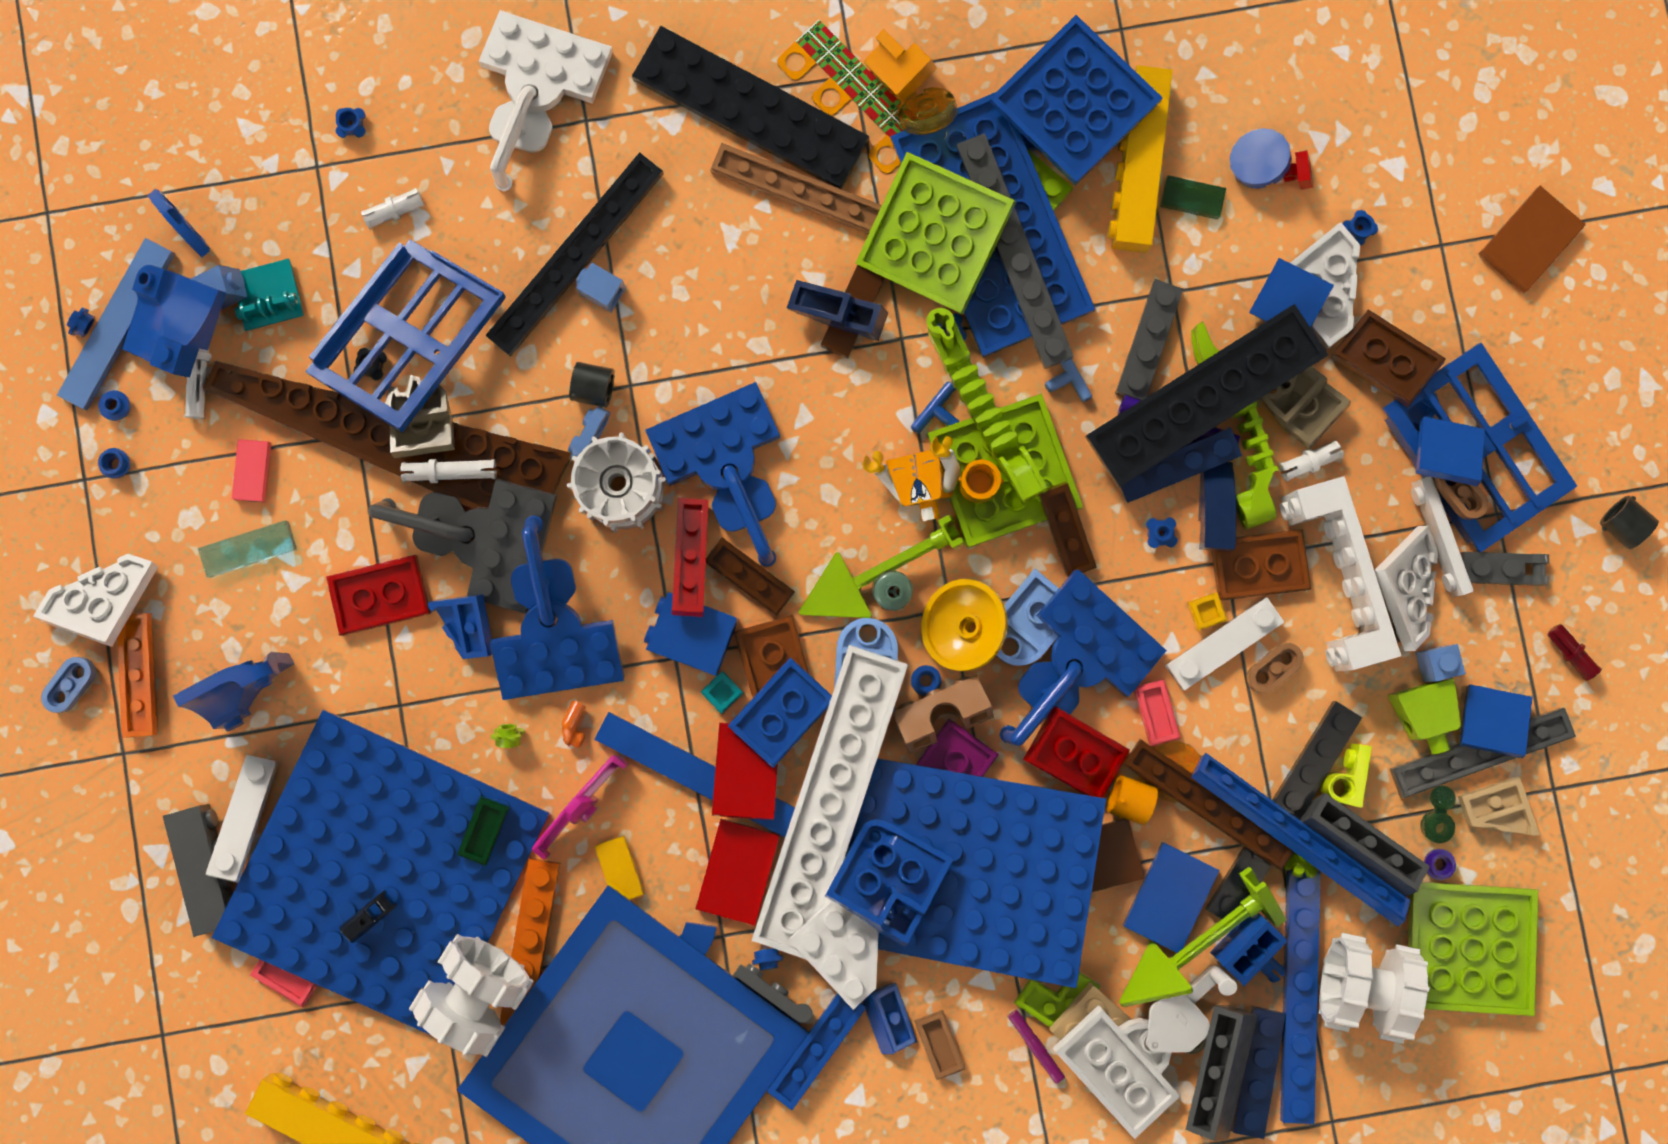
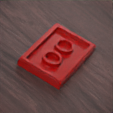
[326,555,431,636]
[1023,706,1130,798]
[712,722,778,821]
[695,818,780,926]

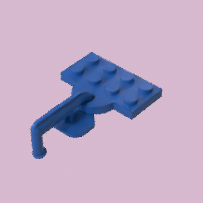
[645,382,781,567]
[490,516,625,700]
[999,569,1167,746]

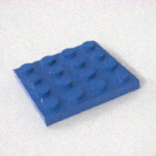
[989,15,1163,185]

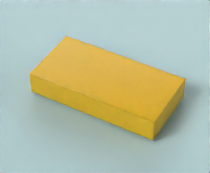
[595,835,644,899]

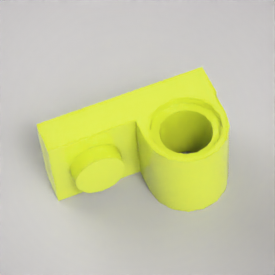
[1320,743,1372,808]

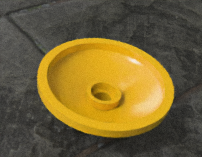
[921,579,1008,671]

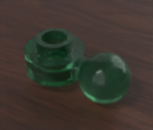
[1420,786,1456,843]

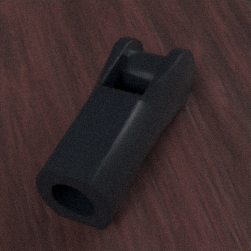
[339,890,397,943]

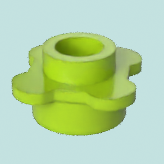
[491,724,525,748]

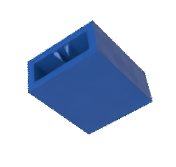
[644,592,739,676]

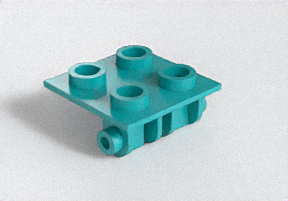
[234,258,304,331]

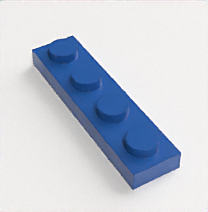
[767,993,866,1110]

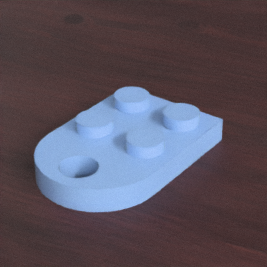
[996,569,1059,666]
[834,618,898,711]

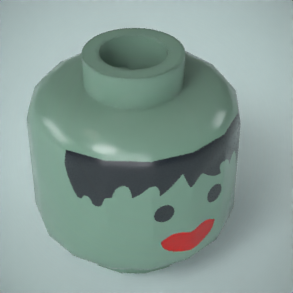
[872,570,913,611]

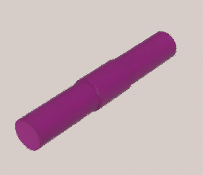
[1007,1009,1065,1084]

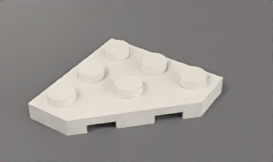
[1290,222,1360,350]
[1374,525,1438,651]
[33,554,158,647]
[789,900,878,1009]

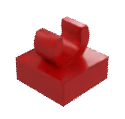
[1283,150,1313,189]

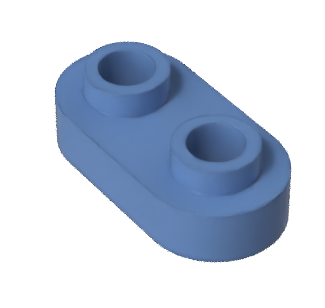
[568,406,610,460]
[41,657,96,713]

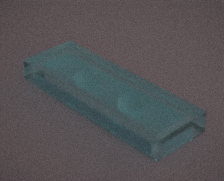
[198,520,297,578]

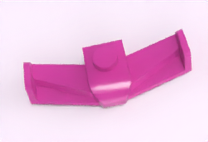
[532,755,629,860]

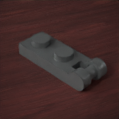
[1460,552,1549,586]
[732,963,812,1023]

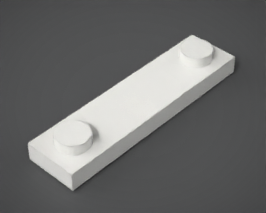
[1411,476,1473,597]
[1165,597,1284,691]
[205,755,279,883]

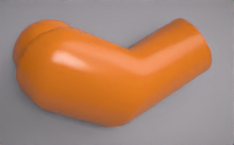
[562,701,586,748]

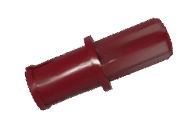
[1547,624,1602,681]

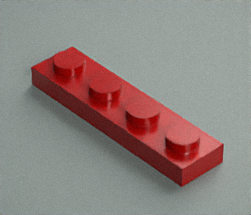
[672,498,709,617]

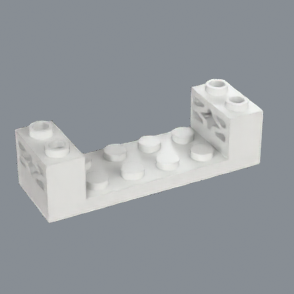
[1280,476,1401,672]

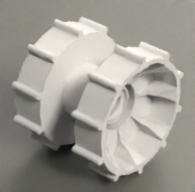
[567,432,668,533]
[1318,933,1430,1044]
[409,934,534,1057]

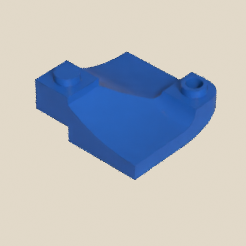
[122,265,226,378]
[173,652,294,731]
[825,819,954,947]

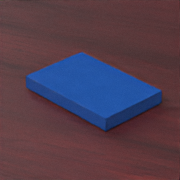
[728,658,832,768]
[1123,842,1220,953]

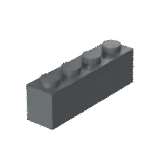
[1300,793,1430,896]
[163,804,234,937]
[1185,1005,1258,1141]

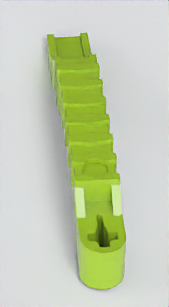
[926,308,1048,503]
[1191,322,1278,530]

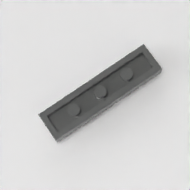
[1115,279,1183,400]

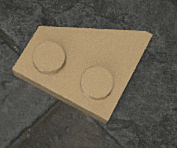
[1457,777,1540,836]

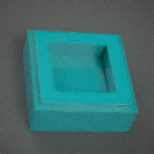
[701,671,744,714]

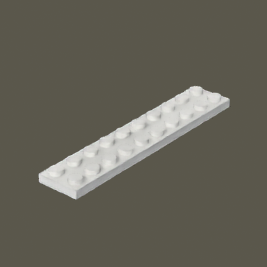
[752,645,908,960]

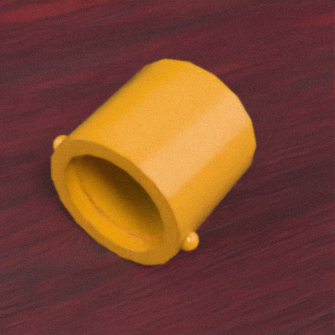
[958,459,1004,504]
[1107,775,1158,826]

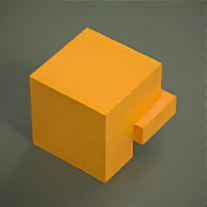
[863,28,937,104]

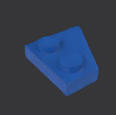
[428,594,492,659]

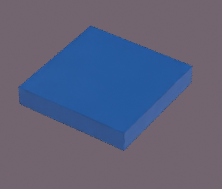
[1249,258,1334,328]
[1416,416,1485,486]
[1459,684,1533,758]

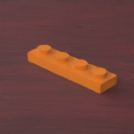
[117,613,157,738]

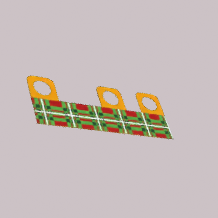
[777,20,921,173]

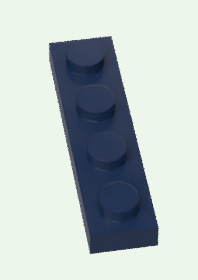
[1120,427,1242,503]
[1231,1006,1286,1139]

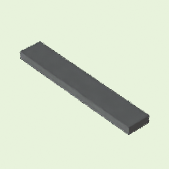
[1390,708,1576,798]

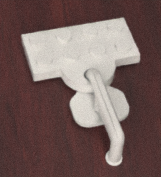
[479,10,613,191]
[1053,965,1237,1139]

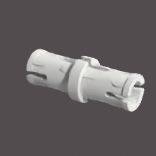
[361,188,425,229]
[1279,441,1344,482]

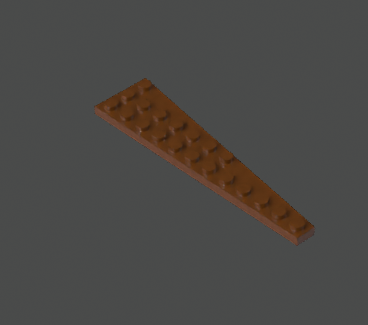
[203,361,571,509]

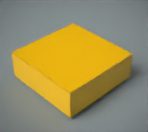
[1187,592,1228,631]

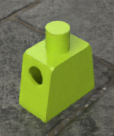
[1388,678,1461,754]

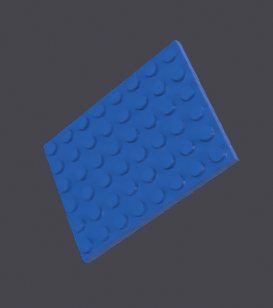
[844,758,1106,988]

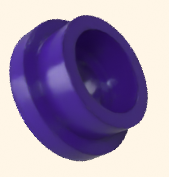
[1424,849,1456,880]

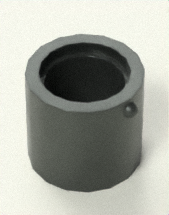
[569,362,615,408]
[1600,496,1659,549]

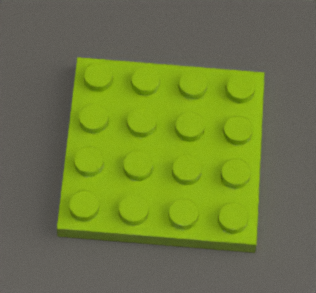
[855,152,1017,314]
[927,394,1083,548]
[1408,882,1538,1016]

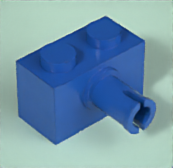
[1210,913,1288,986]

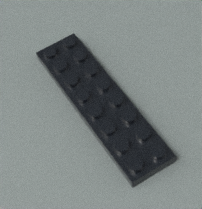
[632,25,869,189]
[1085,304,1328,488]

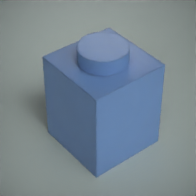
[576,262,626,313]
[191,265,247,310]
[1415,644,1466,682]

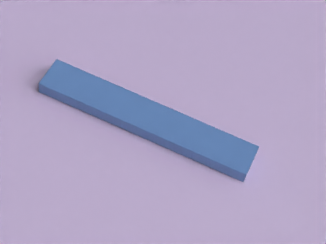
[57,238,175,411]

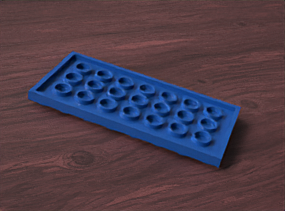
[890,92,1095,358]

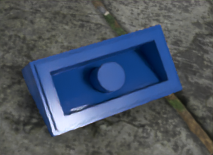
[862,983,917,1054]

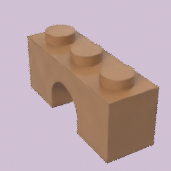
[892,675,994,754]

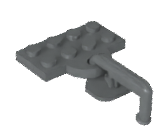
[368,479,557,613]

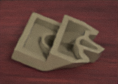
[1261,366,1351,449]
[385,375,455,458]

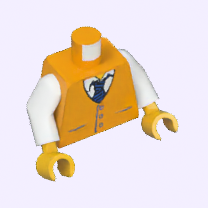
[862,436,961,522]

